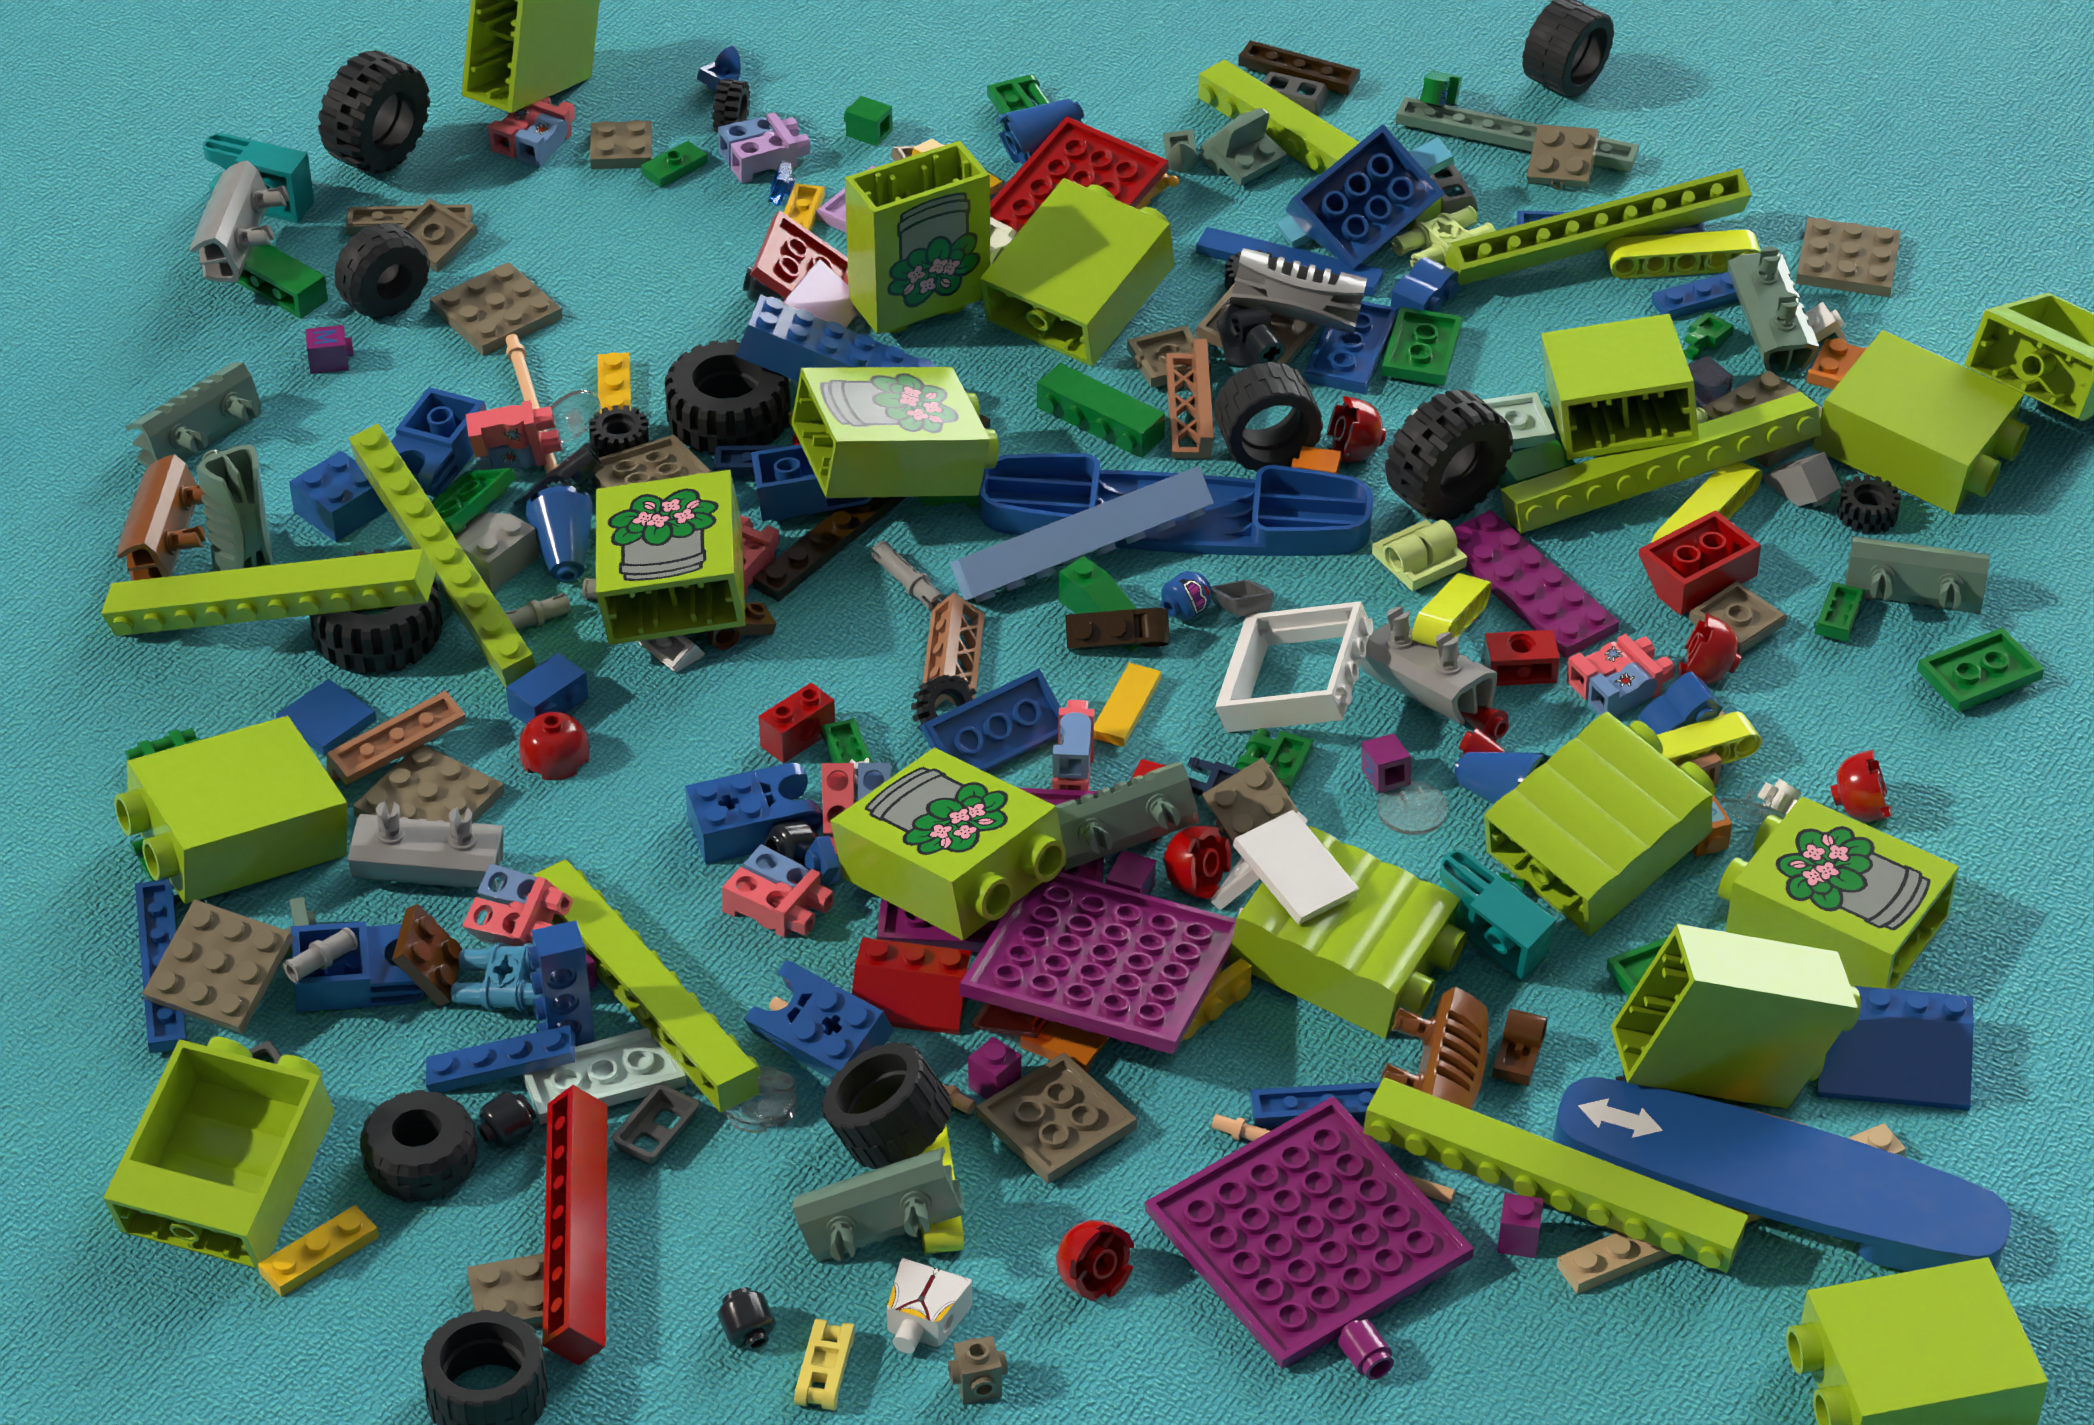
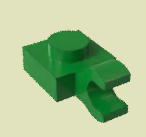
[1683,312,1734,360]

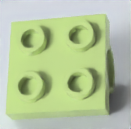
[1372,519,1467,592]

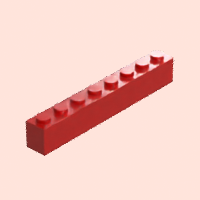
[542,1085,608,1366]

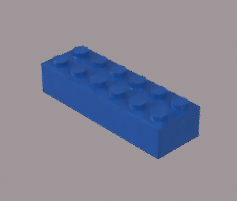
[736,295,938,382]

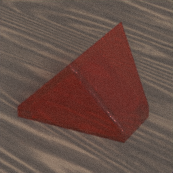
[971,1003,1048,1038]

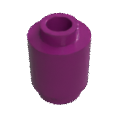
[1338,1320,1394,1380]

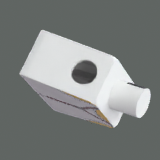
[887,1258,972,1354]

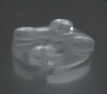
[724,1066,797,1133]

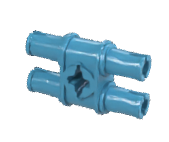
[451,943,539,1011]

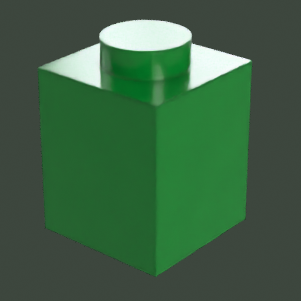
[844,96,893,147]

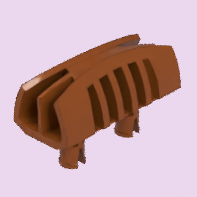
[116,454,206,581]
[1379,987,1489,1110]

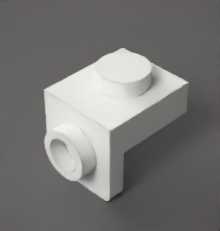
[1804,302,1846,342]

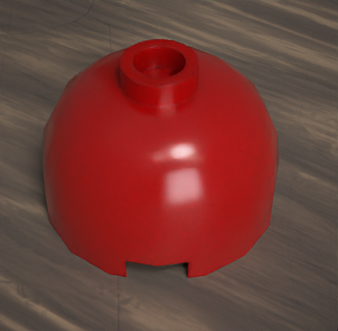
[1327,396,1386,463]
[1677,613,1741,685]
[519,712,590,780]
[1830,749,1892,822]
[1163,826,1231,899]
[1056,1220,1134,1301]

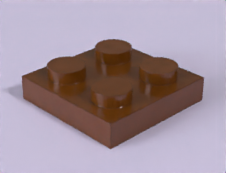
[392,903,462,1006]

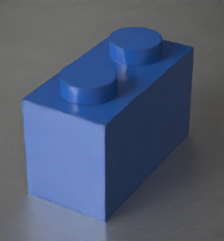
[506,653,588,725]

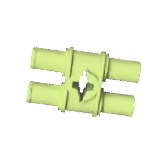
[1392,206,1496,268]

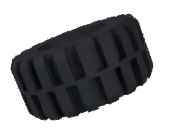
[318,50,430,174]
[665,340,790,456]
[1385,390,1513,521]
[309,549,443,675]

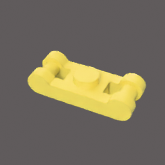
[794,1319,856,1411]

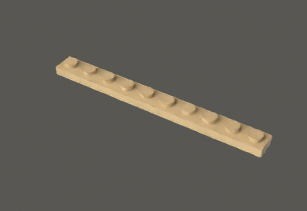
[1557,1123,1906,1294]

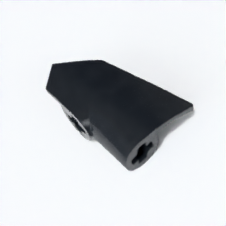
[1216,304,1285,368]
[513,443,604,506]

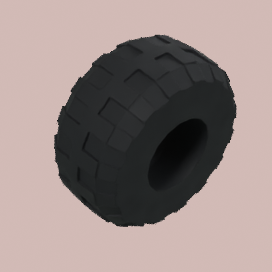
[335,223,430,318]
[360,1090,477,1201]

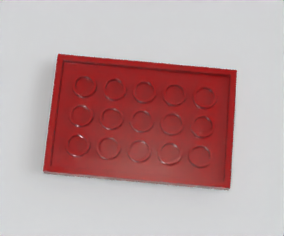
[990,116,1169,233]

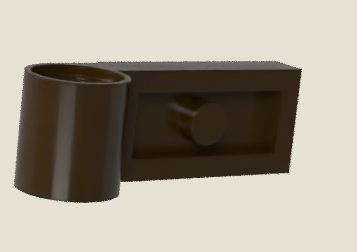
[1065,608,1170,651]

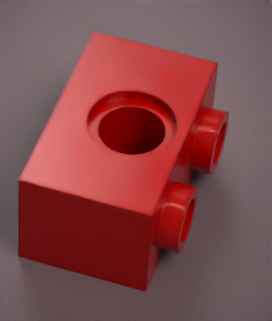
[1483,630,1560,686]
[758,683,835,764]

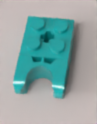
[203,133,314,223]
[1439,850,1556,982]

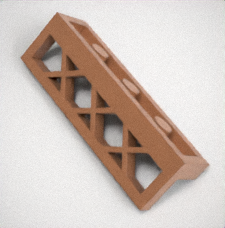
[1166,339,1214,459]
[923,592,985,707]
[326,690,466,785]

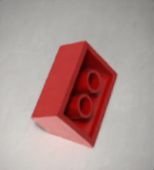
[1639,510,1761,616]
[852,937,972,1035]

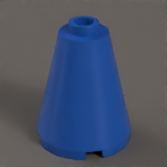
[996,98,1084,167]
[526,486,593,582]
[1455,752,1552,805]

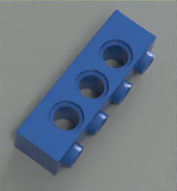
[527,920,595,1047]

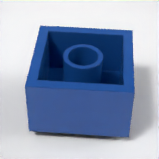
[289,450,388,542]

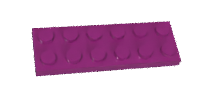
[1453,510,1619,658]

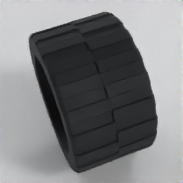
[1522,0,1614,98]
[1214,362,1323,472]
[822,1042,952,1169]
[421,1310,548,1425]

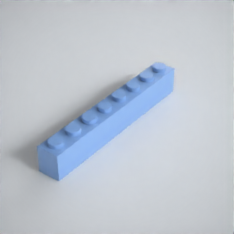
[950,466,1214,603]

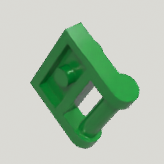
[987,75,1050,114]

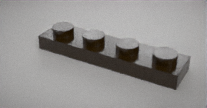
[1238,40,1360,95]

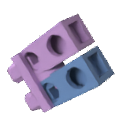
[718,112,810,184]

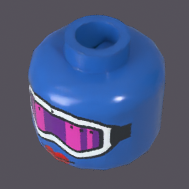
[1161,571,1212,621]

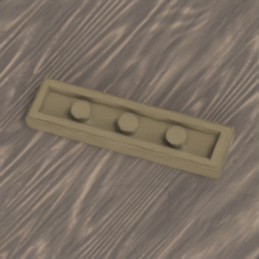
[346,204,473,235]

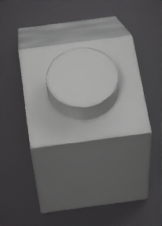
[1762,452,1841,507]

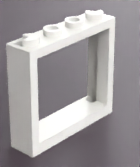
[1215,601,1373,733]

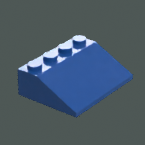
[1285,124,1445,270]
[1817,986,1974,1110]

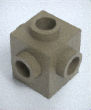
[947,1336,1008,1404]

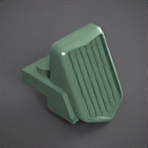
[1198,108,1287,186]

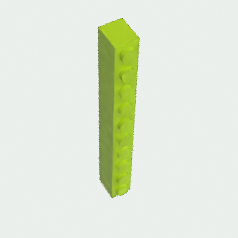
[1198,59,1442,231]
[1444,168,1752,286]
[1501,391,1821,533]
[348,423,536,689]
[101,548,436,636]
[532,859,761,1113]
[1363,1077,1749,1273]

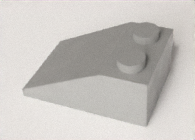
[454,512,538,593]

